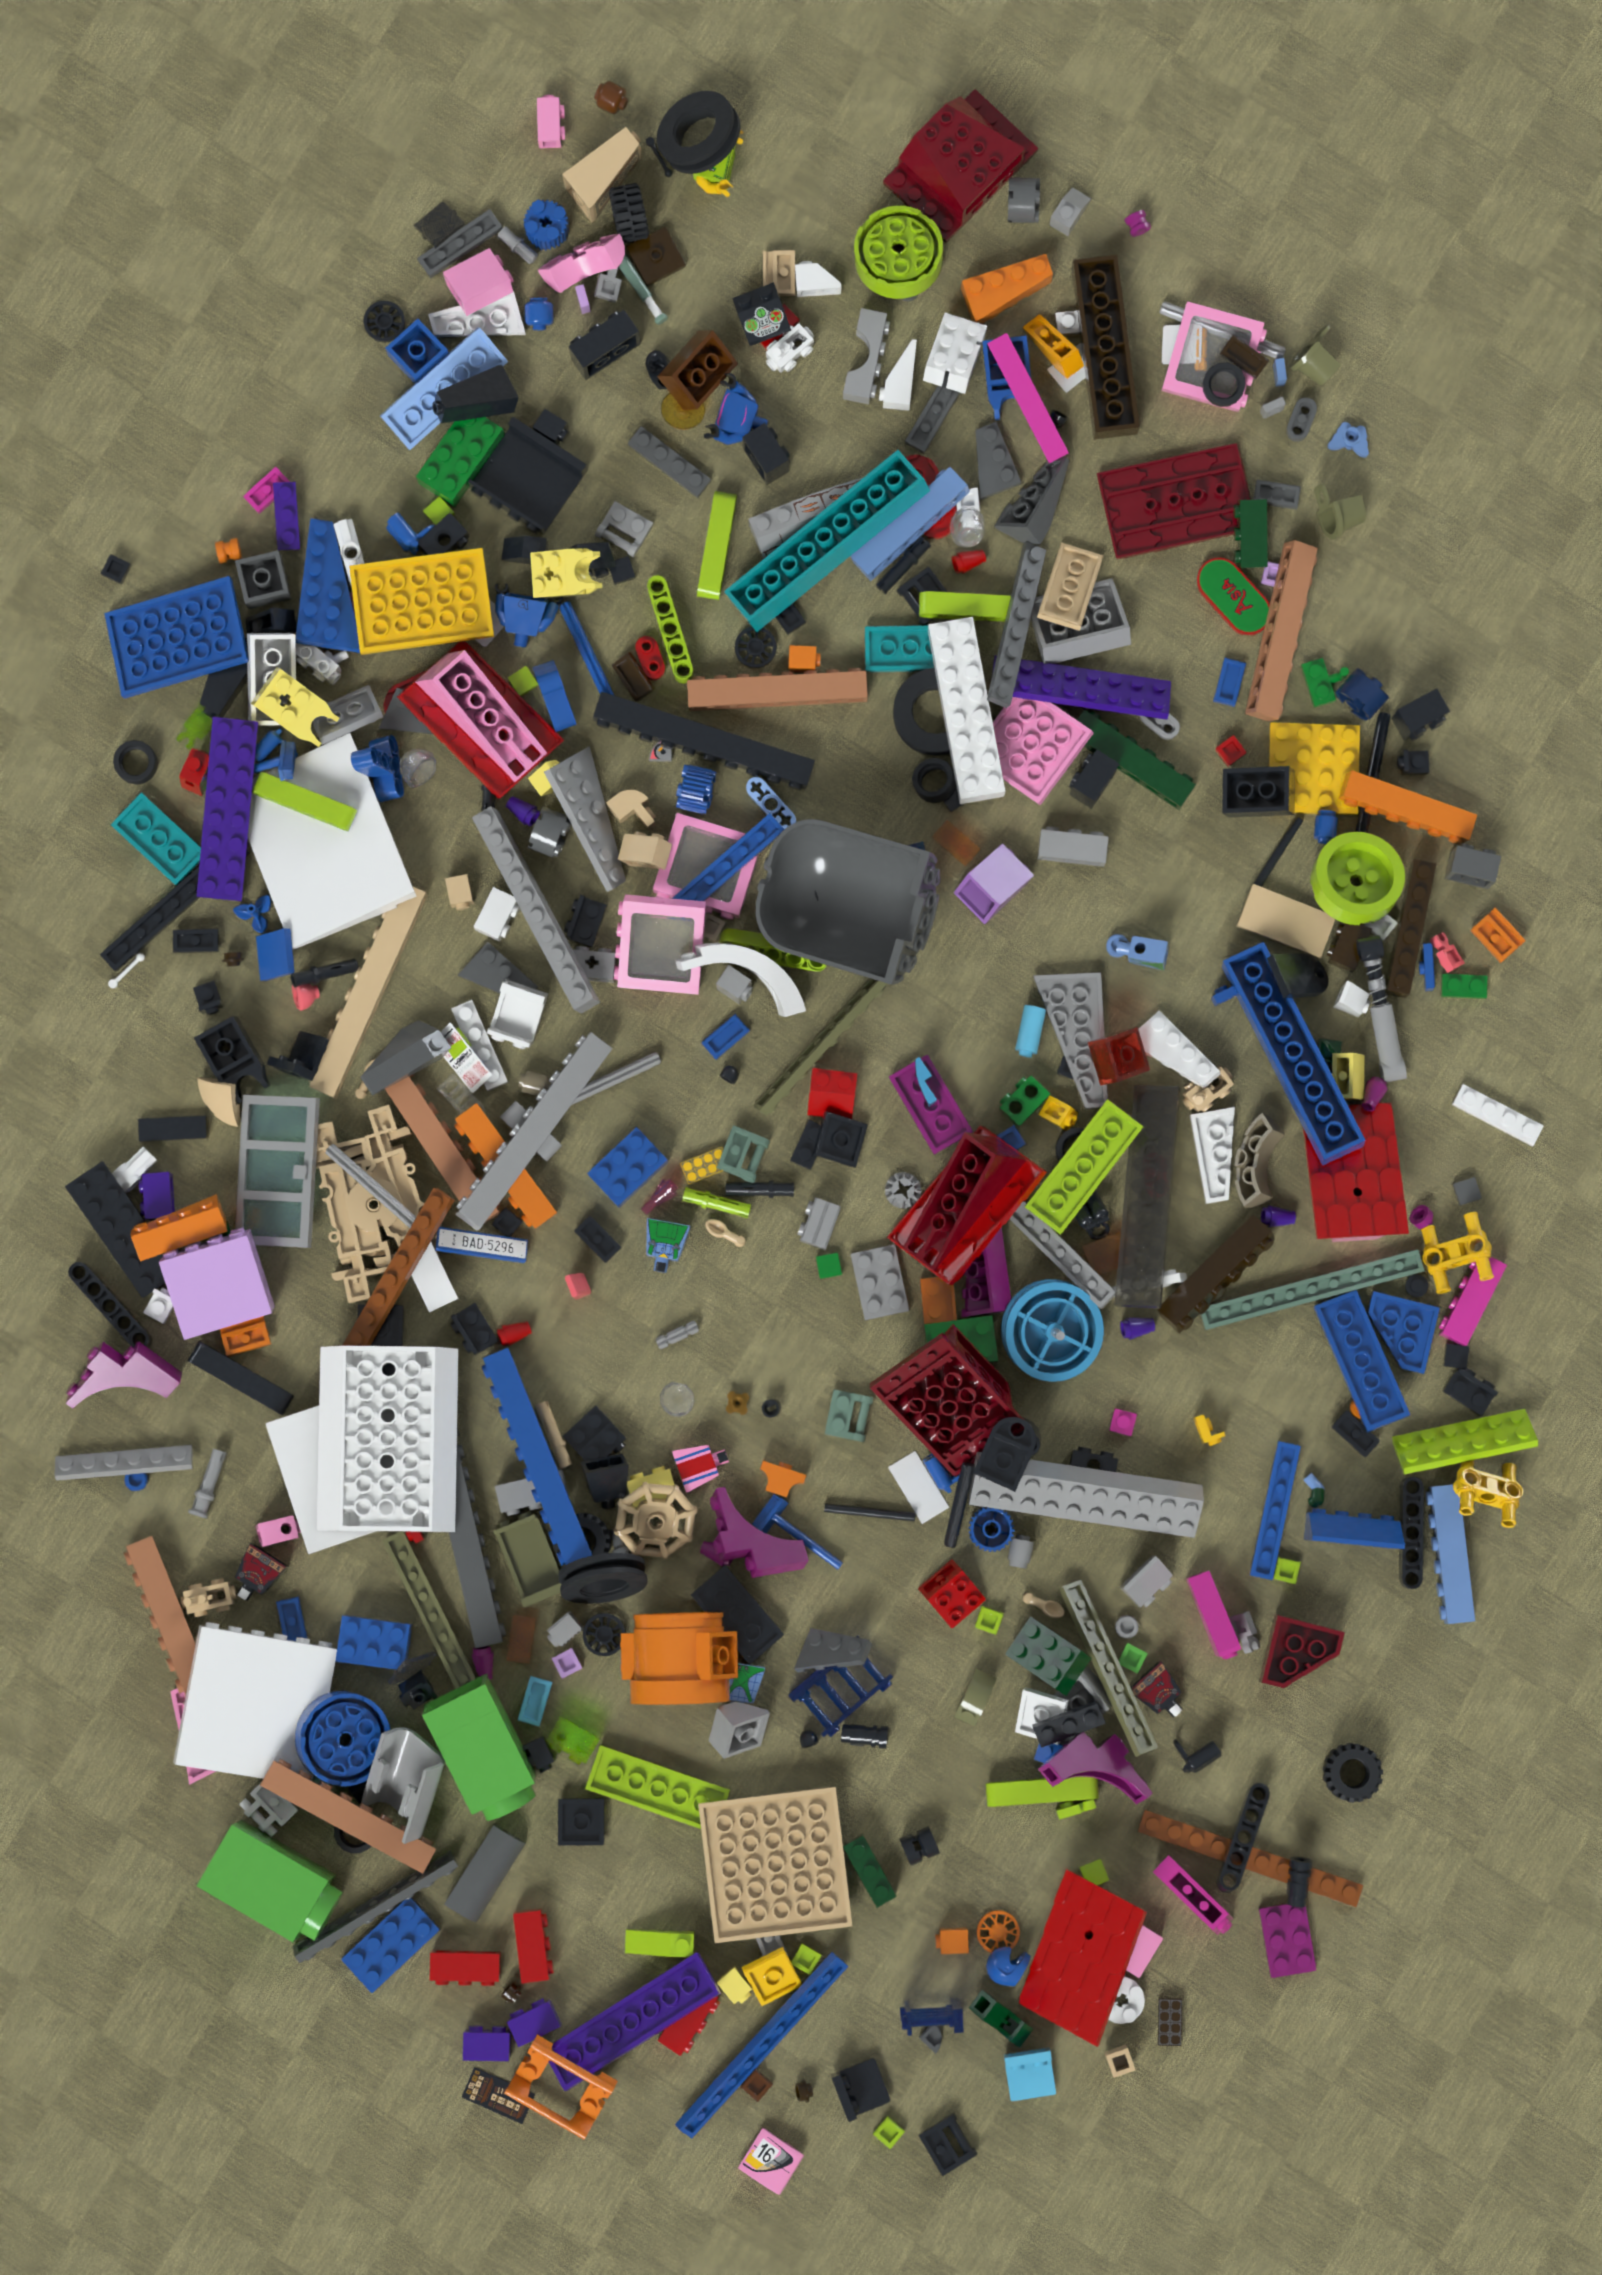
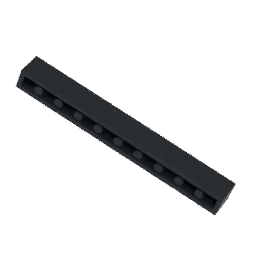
[593,691,815,791]

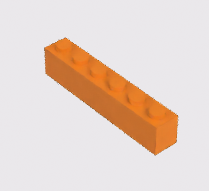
[1338,770,1477,844]
[454,1103,557,1229]

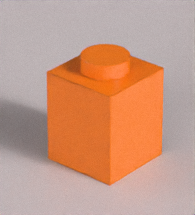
[788,645,821,673]
[935,1928,969,1954]

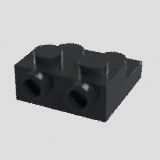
[563,1405,627,1461]

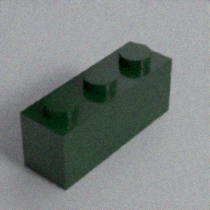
[1233,499,1268,568]
[843,1833,897,1908]

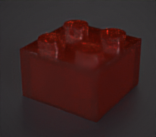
[1088,1027,1150,1086]

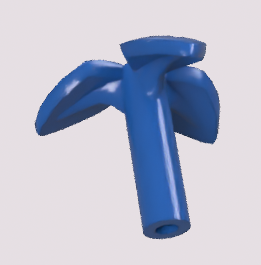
[233,895,271,933]

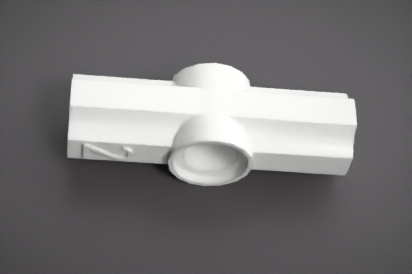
[334,519,365,589]
[112,1147,158,1193]

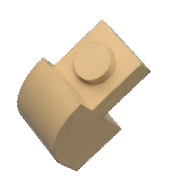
[606,790,656,831]

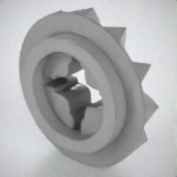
[885,1172,921,1208]

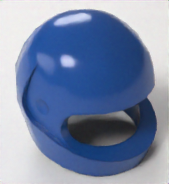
[986,1947,1031,1987]

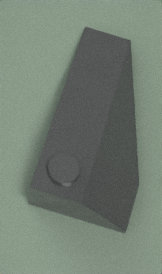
[994,457,1069,544]
[360,1020,451,1096]

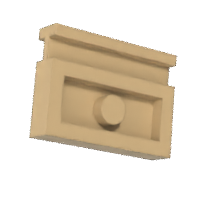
[763,250,795,296]

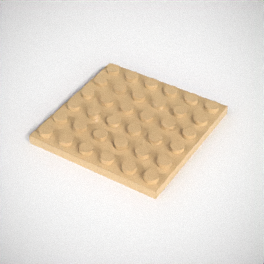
[698,1786,852,1943]

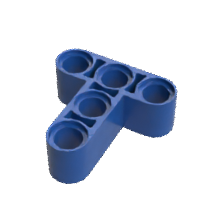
[532,660,577,732]
[351,735,404,802]

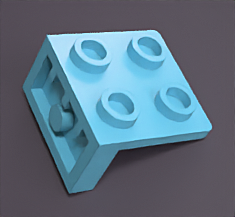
[1003,2047,1056,2101]

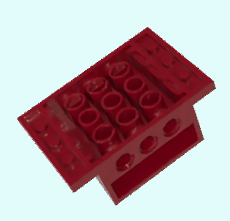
[883,89,1038,243]
[869,1324,1024,1477]

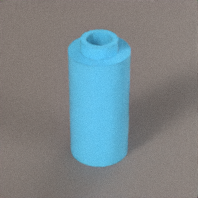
[1015,1005,1046,1058]

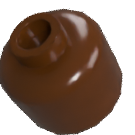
[594,81,629,114]

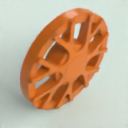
[977,1910,1020,1953]

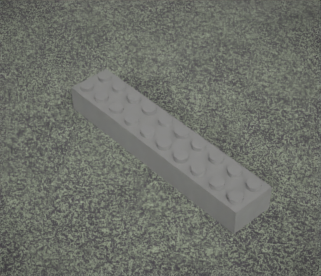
[969,1452,1204,1538]

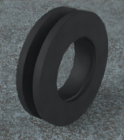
[657,91,741,174]
[893,668,950,756]
[558,1553,648,1604]

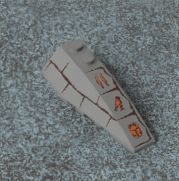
[748,477,864,559]

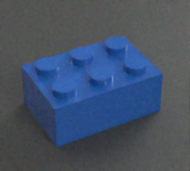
[587,1127,668,1208]
[335,1615,413,1671]

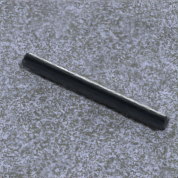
[1355,712,1391,833]

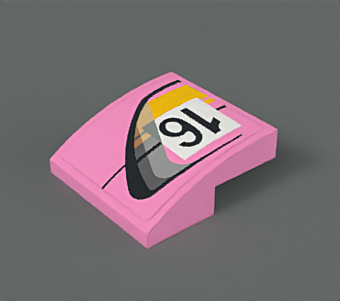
[738,2128,804,2195]

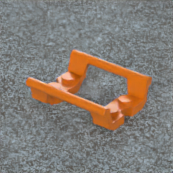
[504,2034,618,2140]

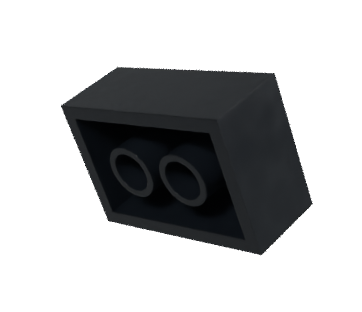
[568,310,641,380]
[1222,766,1295,818]

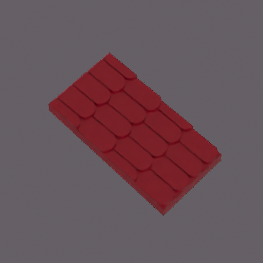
[1096,443,1251,559]

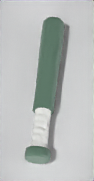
[618,253,668,325]

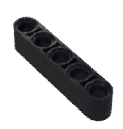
[68,1262,153,1348]
[187,1341,294,1415]
[1399,1477,1424,1589]
[1216,1783,1270,1893]

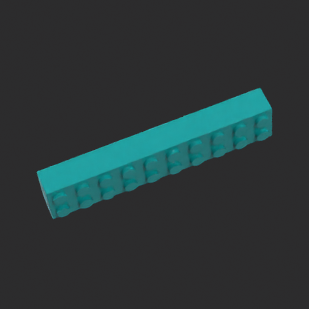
[724,450,931,632]

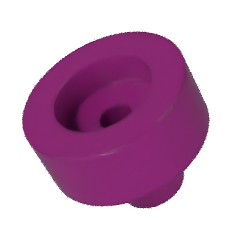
[1409,1205,1433,1229]

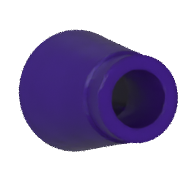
[506,796,540,826]
[1261,1205,1296,1228]
[1120,1317,1155,1340]

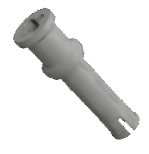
[188,1449,227,1519]

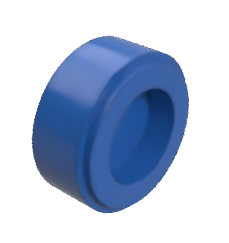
[124,1473,148,1491]

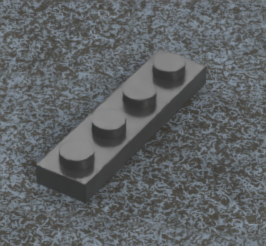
[417,209,503,279]
[905,371,960,454]
[628,426,711,498]

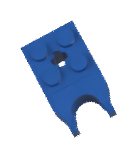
[982,336,1031,420]

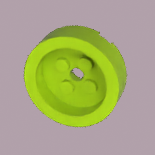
[854,206,943,299]
[1310,832,1405,925]

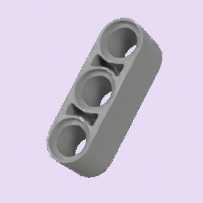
[500,1101,562,1162]

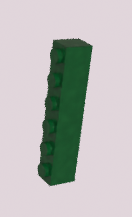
[1077,710,1196,810]

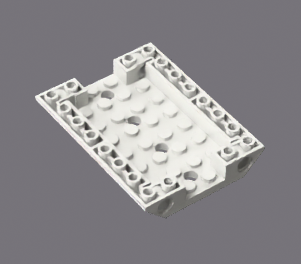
[317,1346,458,1532]

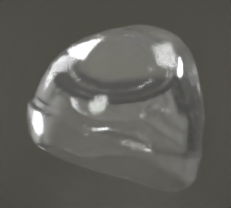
[950,507,985,548]
[400,748,436,788]

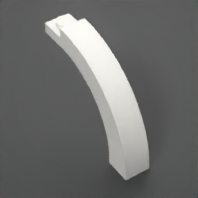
[675,943,806,1017]

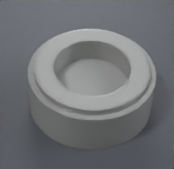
[1115,1615,1138,1638]

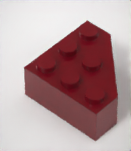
[1259,1615,1345,1688]

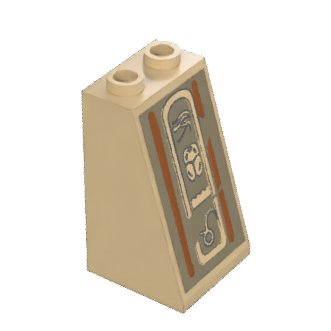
[562,127,642,223]

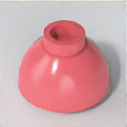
[292,983,320,1011]

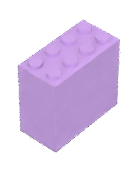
[159,1227,275,1340]

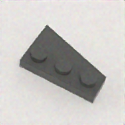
[975,422,1021,500]

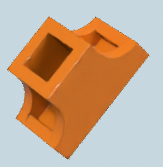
[760,1461,806,1498]

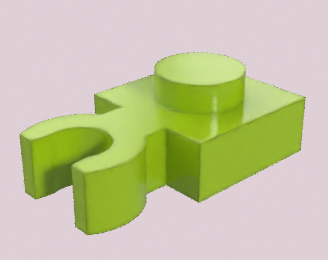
[1055,1799,1096,1820]

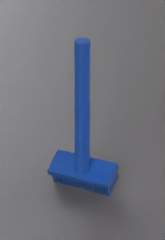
[253,740,297,781]
[752,1494,843,1570]

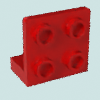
[917,1559,986,1628]

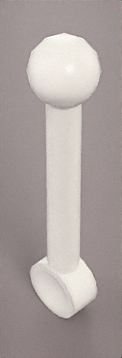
[108,953,145,989]

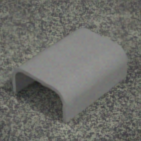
[361,1727,445,1844]

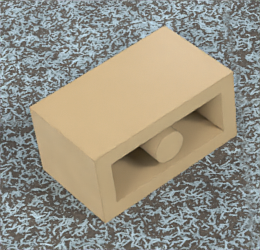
[618,832,672,870]

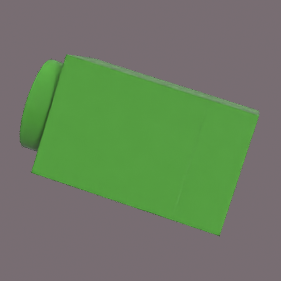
[422,1673,536,1821]
[197,1820,343,1942]

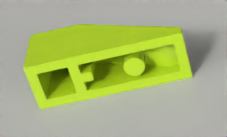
[625,1929,695,1957]

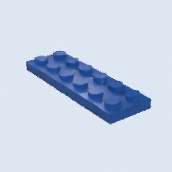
[1314,1290,1410,1432]

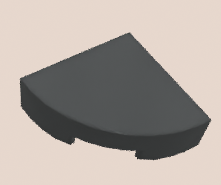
[919,2020,942,2054]

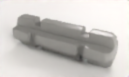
[656,1321,699,1349]

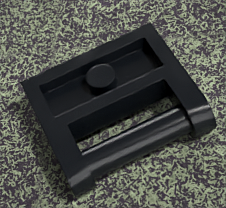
[896,567,947,626]
[918,2113,978,2176]

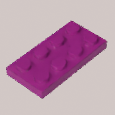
[888,1054,973,1155]

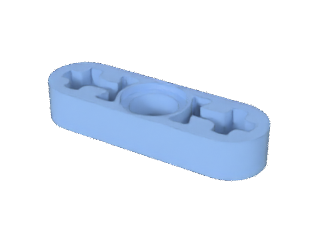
[746,777,796,829]

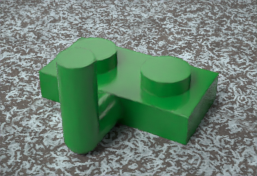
[1301,658,1349,708]

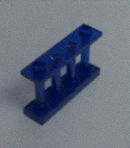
[788,1635,893,1737]
[900,1998,964,2036]

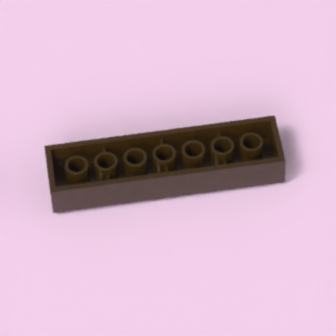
[1071,255,1140,440]

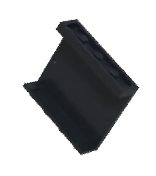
[468,417,588,535]

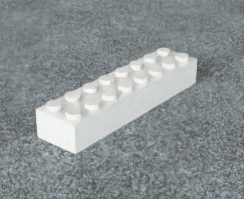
[928,617,1005,804]

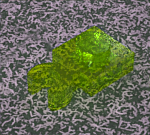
[176,708,212,750]

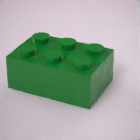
[924,1315,998,1363]

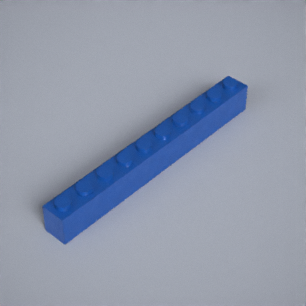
[481,1348,593,1566]

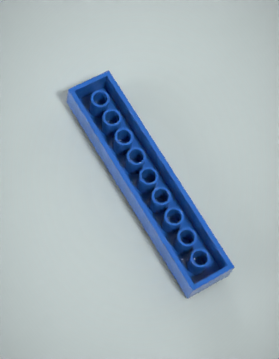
[1222,942,1366,1166]

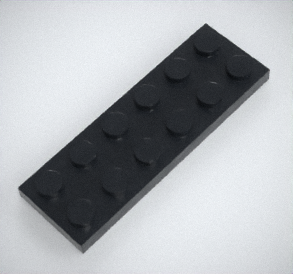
[65,1161,165,1298]

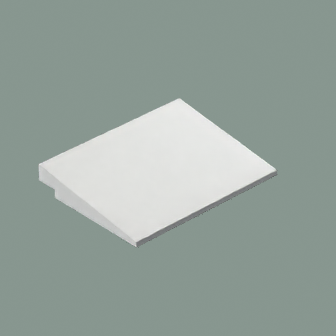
[248,733,417,950]

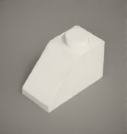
[795,261,841,297]
[1333,981,1371,1017]

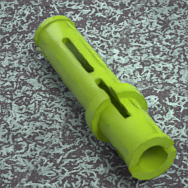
[682,1187,751,1218]

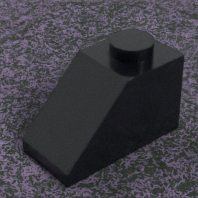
[501,536,548,565]
[246,608,296,633]

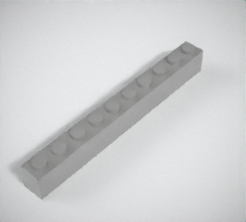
[472,806,601,1014]
[455,1032,613,1230]

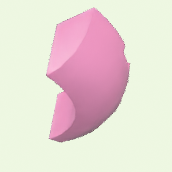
[537,234,625,293]

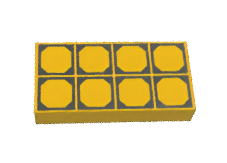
[680,1147,723,1185]

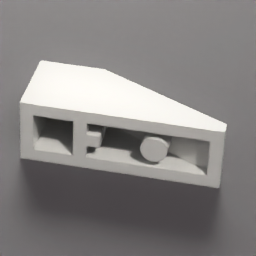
[879,339,917,411]

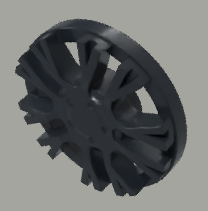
[363,301,405,343]
[735,627,776,668]
[583,1613,626,1656]

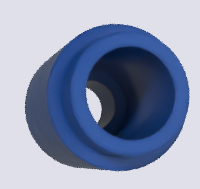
[1314,810,1338,844]

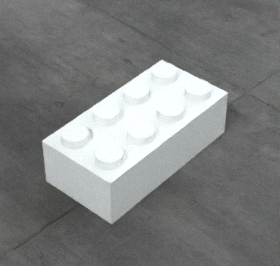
[247,633,296,725]

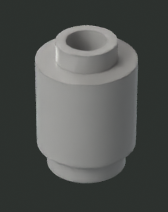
[1008,1534,1034,1569]

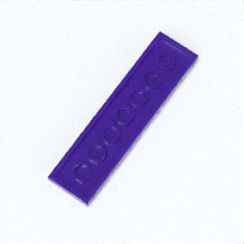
[991,655,1171,720]
[196,717,258,901]
[549,1952,721,2091]

